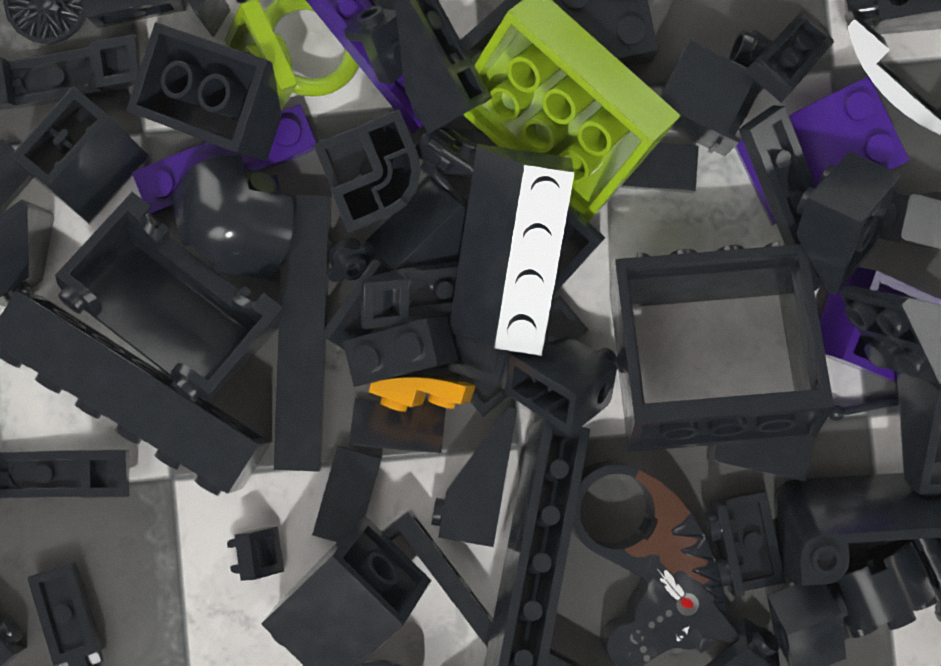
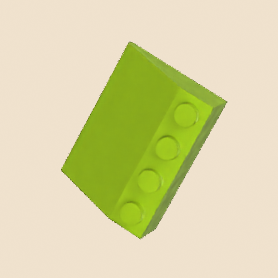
[463,0,681,222]

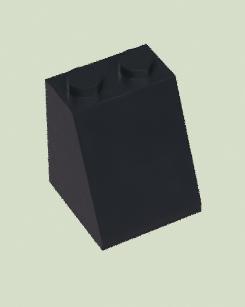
[261,515,432,666]

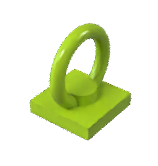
[224,0,359,110]

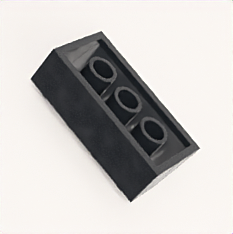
[450,144,574,355]

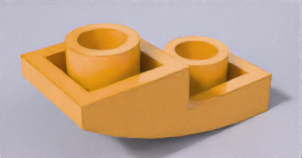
[368,375,476,412]

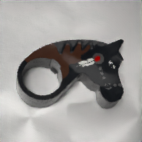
[572,461,739,666]

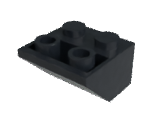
[10,86,149,225]
[839,284,941,384]

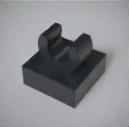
[227,526,284,581]

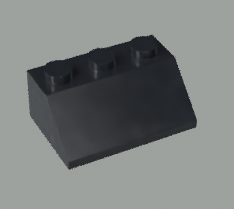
[126,22,282,161]

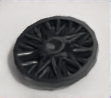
[3,0,87,45]

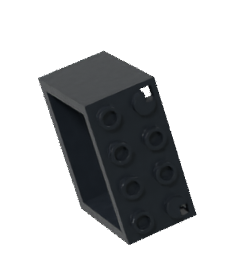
[610,241,834,452]

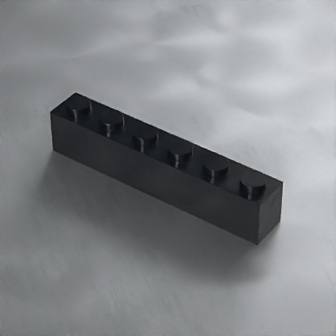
[484,419,590,666]

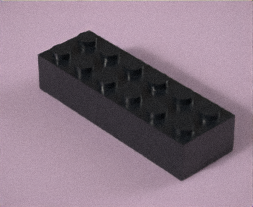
[0,290,272,496]

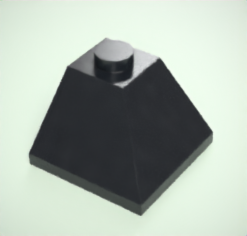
[0,199,54,307]

